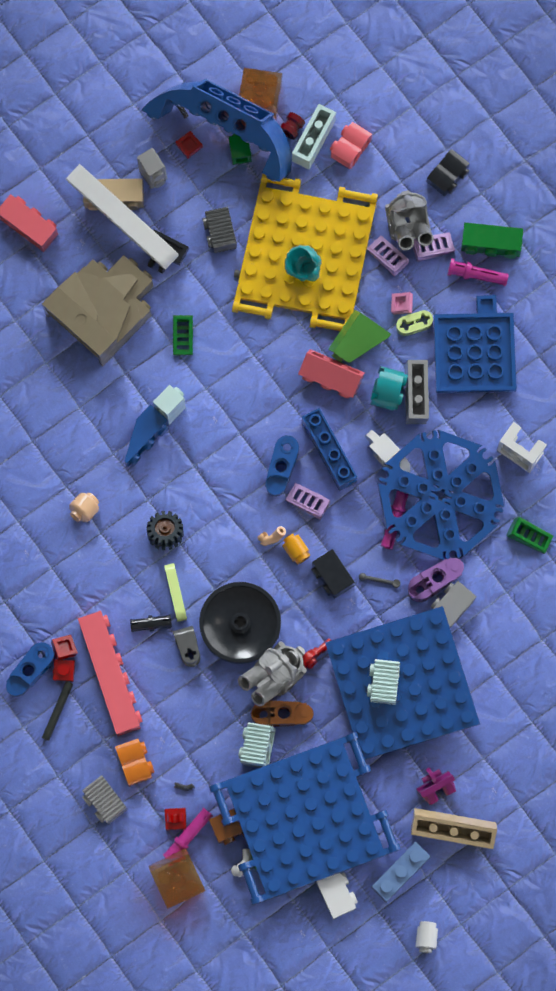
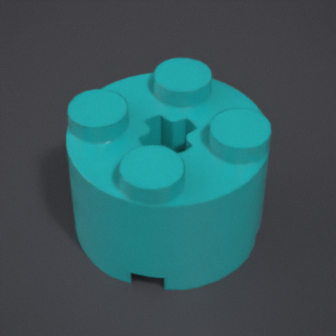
[370,366,408,411]

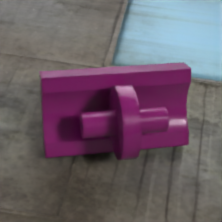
[416,768,456,805]

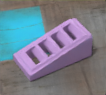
[413,232,455,262]
[367,236,409,277]
[285,483,330,520]

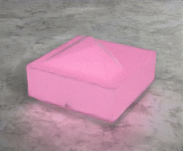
[391,292,413,315]

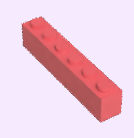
[78,611,143,736]

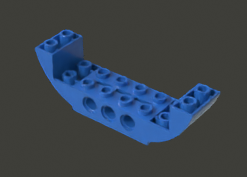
[141,79,292,182]

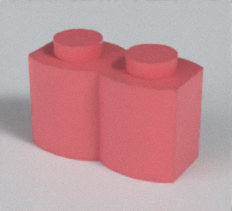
[330,122,372,169]

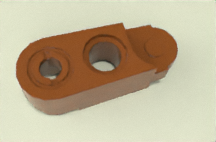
[251,700,314,727]

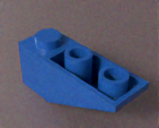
[124,404,169,467]

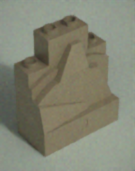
[42,255,154,367]

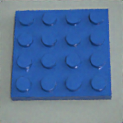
[434,313,516,393]

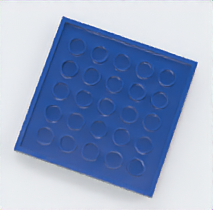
[325,606,480,760]

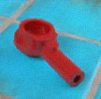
[302,638,331,669]

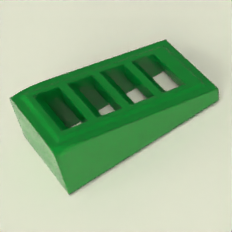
[173,315,193,355]
[506,517,553,554]

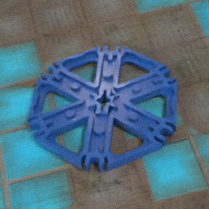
[377,430,504,560]

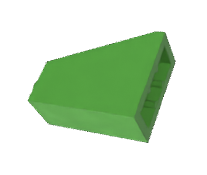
[328,310,391,363]

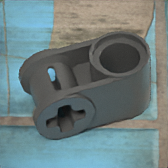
[173,626,201,667]

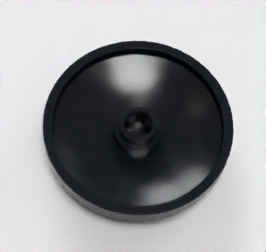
[199,582,281,664]

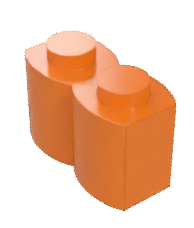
[115,738,155,787]

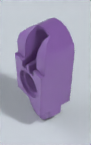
[408,558,464,602]

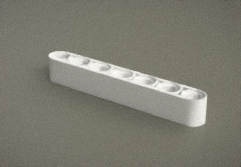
[66,164,179,270]

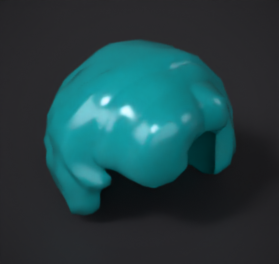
[285,245,322,281]

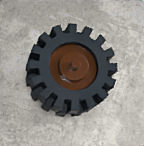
[147,511,184,550]

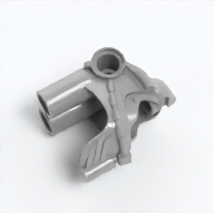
[385,190,434,250]
[238,642,307,706]

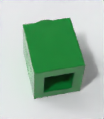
[228,134,252,165]

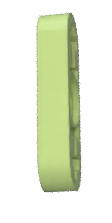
[164,563,187,622]

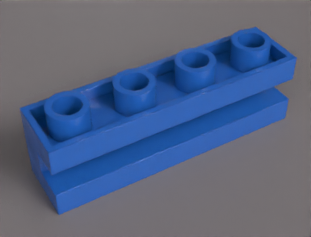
[302,408,357,491]

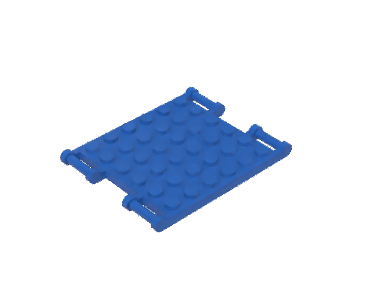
[209,732,401,905]

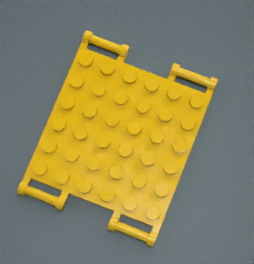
[232,173,378,331]

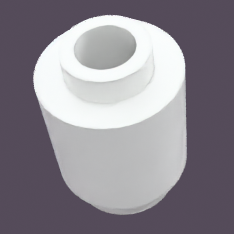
[415,921,438,953]

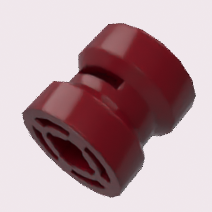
[280,112,305,140]

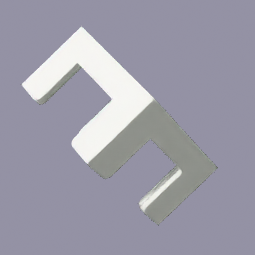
[497,422,547,473]

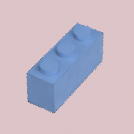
[371,842,431,902]

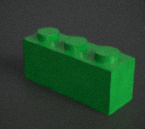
[461,222,523,259]

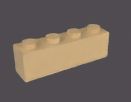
[411,808,497,849]

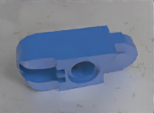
[265,435,299,497]
[6,642,55,697]

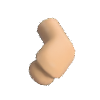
[258,526,286,546]

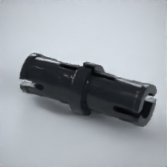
[130,614,172,632]

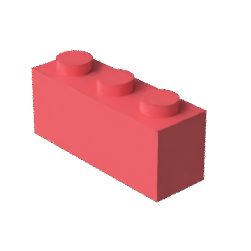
[0,194,58,252]
[298,349,365,398]

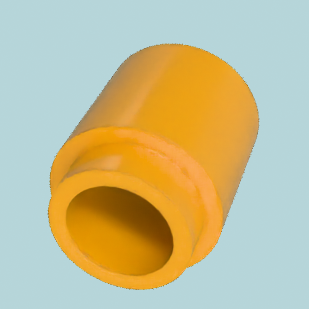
[282,534,311,565]

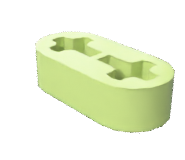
[396,310,433,336]

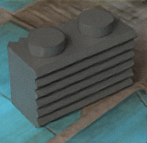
[202,207,237,253]

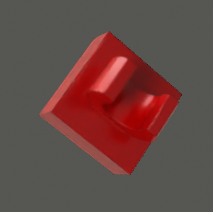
[165,808,187,830]

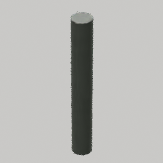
[42,681,73,741]

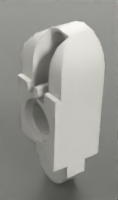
[365,430,410,473]

